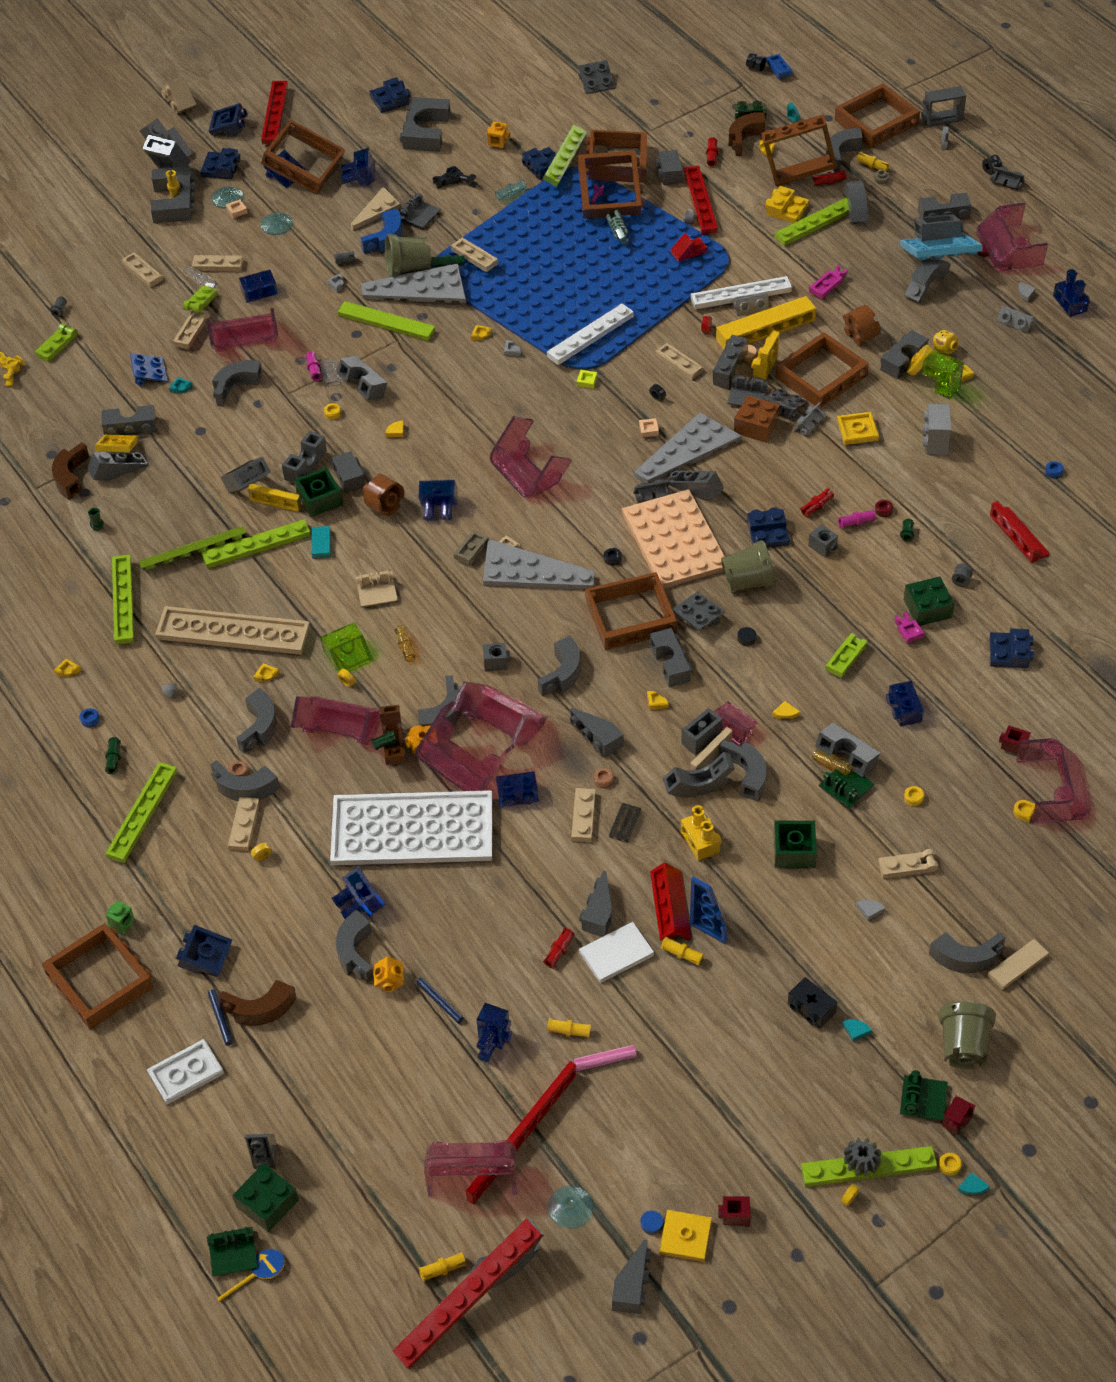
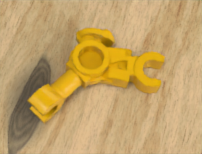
[0,352,25,387]

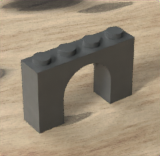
[400,97,451,152]
[151,166,195,223]

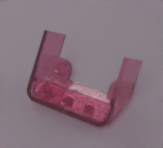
[976,203,1048,271]
[206,308,279,352]
[490,416,572,498]
[451,681,547,746]
[290,696,381,745]
[416,701,515,791]
[1016,738,1091,824]
[424,1140,517,1197]

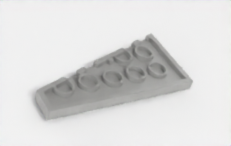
[361,264,466,303]
[634,412,741,484]
[483,539,595,590]

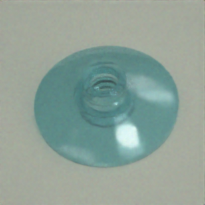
[211,186,243,209]
[261,212,293,235]
[548,1186,593,1228]

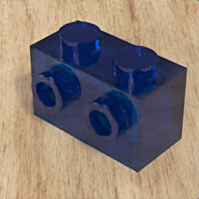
[239,269,278,303]
[886,681,924,727]
[496,771,539,807]

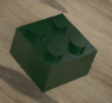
[294,467,343,517]
[903,576,954,626]
[773,820,817,868]
[233,1163,299,1232]

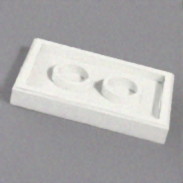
[579,922,654,983]
[147,1039,224,1105]

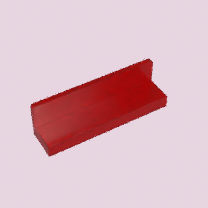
[990,501,1049,563]
[650,862,691,941]

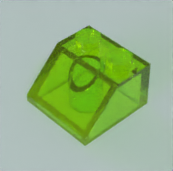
[321,622,373,673]

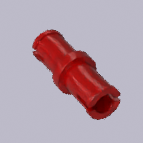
[706,137,718,167]
[813,170,847,186]
[800,488,834,517]
[543,928,575,969]

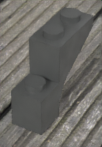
[140,118,192,157]

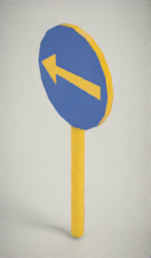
[218,1249,285,1301]

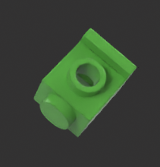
[106,900,135,935]

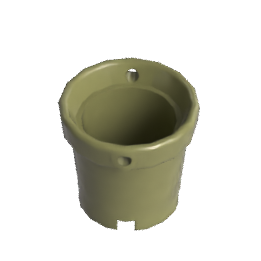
[385,234,431,277]
[721,540,776,593]
[939,1001,996,1069]

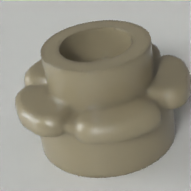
[873,170,889,184]

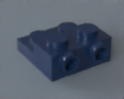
[369,77,411,113]
[208,103,248,136]
[522,147,556,180]
[200,148,241,179]
[747,507,790,548]
[989,628,1034,668]
[175,925,232,978]

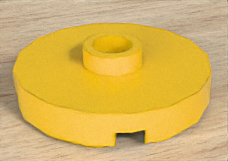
[906,345,933,376]

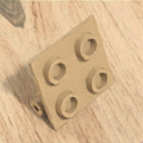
[356,570,398,607]

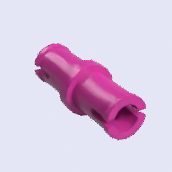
[305,352,322,381]
[838,510,876,529]

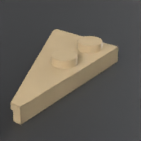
[351,187,401,231]

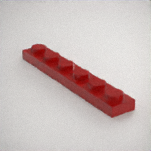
[261,81,288,145]
[684,166,718,235]

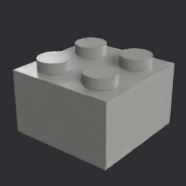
[922,404,951,455]

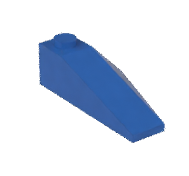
[690,876,727,944]

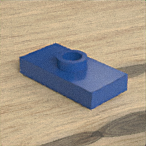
[766,54,793,79]

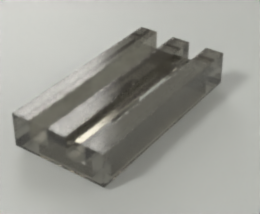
[609,803,641,843]

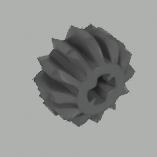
[843,1137,881,1177]

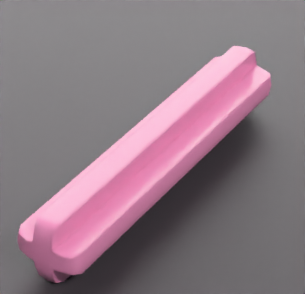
[574,1045,637,1071]

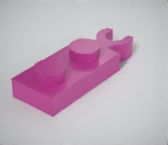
[809,265,847,299]

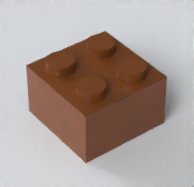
[734,395,780,443]

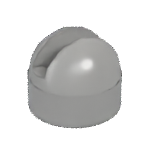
[683,209,697,223]
[162,683,178,697]

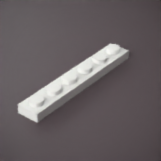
[691,276,792,310]
[547,304,634,365]

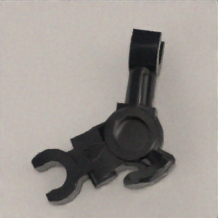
[432,166,478,189]

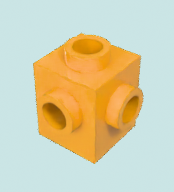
[487,121,510,148]
[405,725,438,755]
[373,956,404,993]

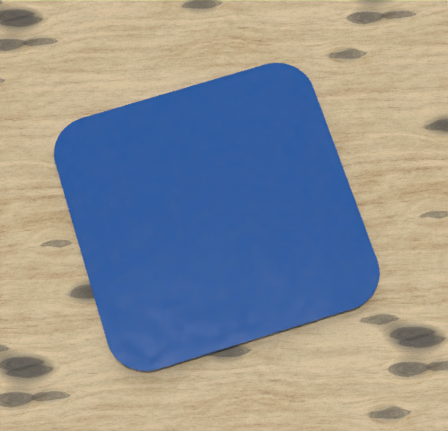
[431,166,729,370]

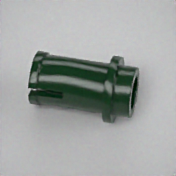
[88,508,104,531]
[900,519,915,542]
[371,731,398,750]

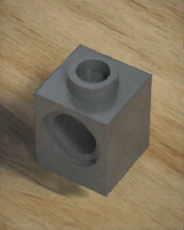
[808,524,838,557]
[483,643,511,671]

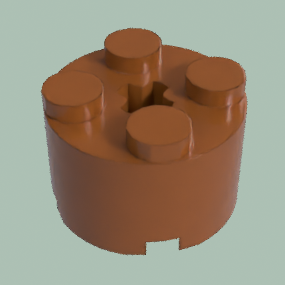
[843,305,881,346]
[363,474,405,516]

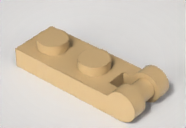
[878,849,939,879]

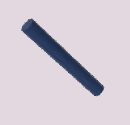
[416,977,464,1024]
[208,989,233,1046]

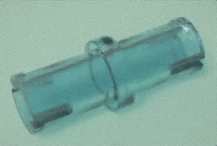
[495,180,527,201]

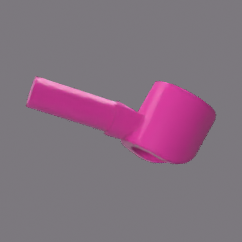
[590,184,604,204]

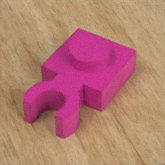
[894,611,924,644]

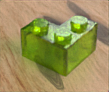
[921,349,964,400]

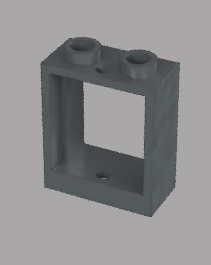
[921,86,966,127]
[143,135,190,169]
[914,214,963,241]
[220,457,271,492]

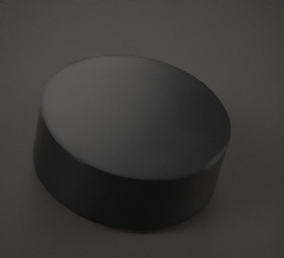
[649,384,666,401]
[604,548,622,566]
[737,627,756,646]

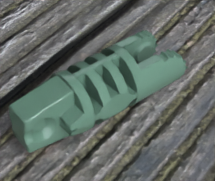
[606,210,628,245]

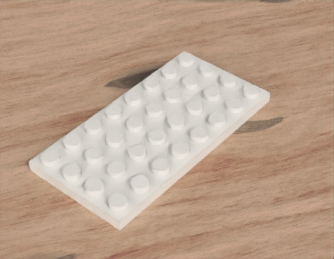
[330,791,492,865]

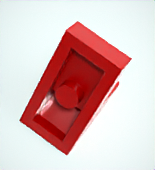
[670,233,707,262]

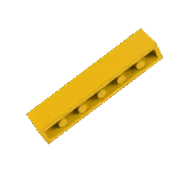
[716,296,816,350]

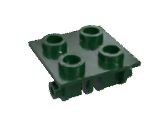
[734,101,767,120]
[818,762,875,808]
[900,1070,948,1121]
[207,1226,258,1277]

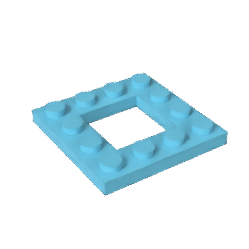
[900,233,982,260]

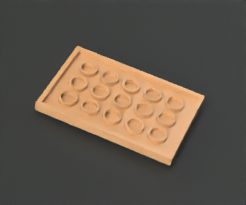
[622,489,725,589]

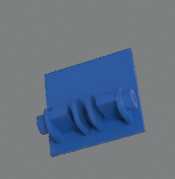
[130,353,168,386]

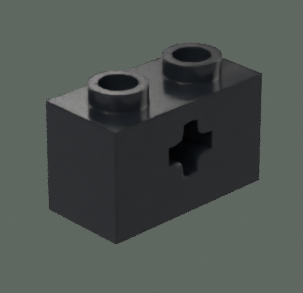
[787,977,838,1029]

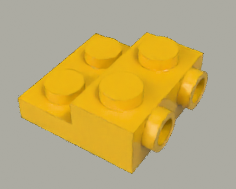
[765,186,809,223]
[751,331,780,380]

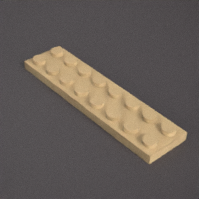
[155,606,310,655]

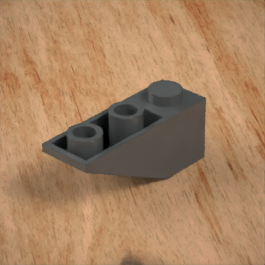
[88,452,148,480]
[667,470,724,499]
[569,707,624,757]
[579,870,612,937]
[245,1134,277,1169]
[612,1240,652,1314]

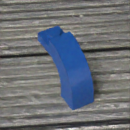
[360,208,402,254]

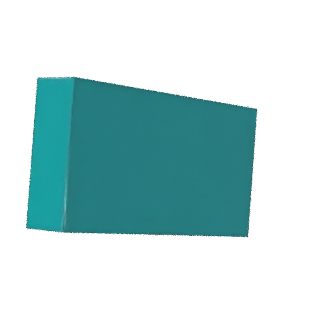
[312,526,331,558]

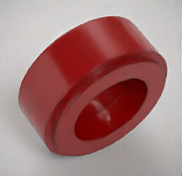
[701,316,712,333]

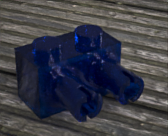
[341,148,375,186]
[1053,269,1090,317]
[418,480,458,521]
[331,866,386,919]
[476,1003,512,1062]

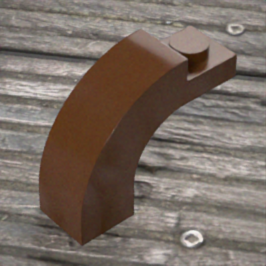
[728,112,765,156]
[52,442,89,500]
[380,705,406,766]
[219,980,297,1026]

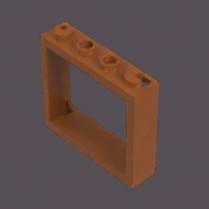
[835,83,920,148]
[761,114,838,186]
[261,119,345,194]
[586,129,647,183]
[578,151,644,219]
[775,332,869,409]
[585,572,677,650]
[42,923,153,1030]

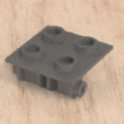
[578,60,615,94]
[399,193,441,228]
[727,375,768,406]
[763,389,808,419]
[672,591,725,630]

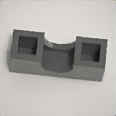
[918,193,972,219]
[880,330,929,379]
[713,335,748,389]
[337,356,387,400]
[102,405,157,435]
[282,431,327,484]
[650,628,693,687]
[815,723,880,777]

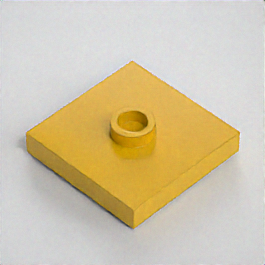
[836,412,879,445]
[95,434,139,453]
[659,1210,712,1262]

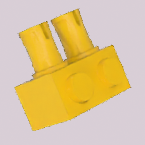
[681,805,722,861]

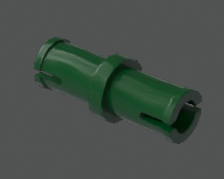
[431,255,465,268]
[105,737,121,775]

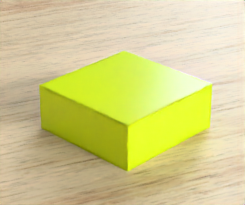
[576,370,597,389]

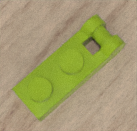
[183,286,217,313]
[34,323,78,362]
[825,633,869,678]

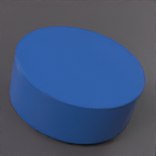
[1045,461,1064,479]
[79,708,100,728]
[641,1210,663,1235]

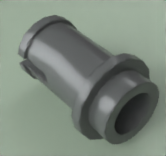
[334,252,355,265]
[50,296,67,317]

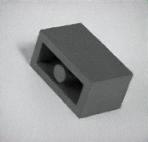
[656,150,682,185]
[332,451,367,493]
[681,708,723,755]

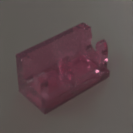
[714,701,757,745]

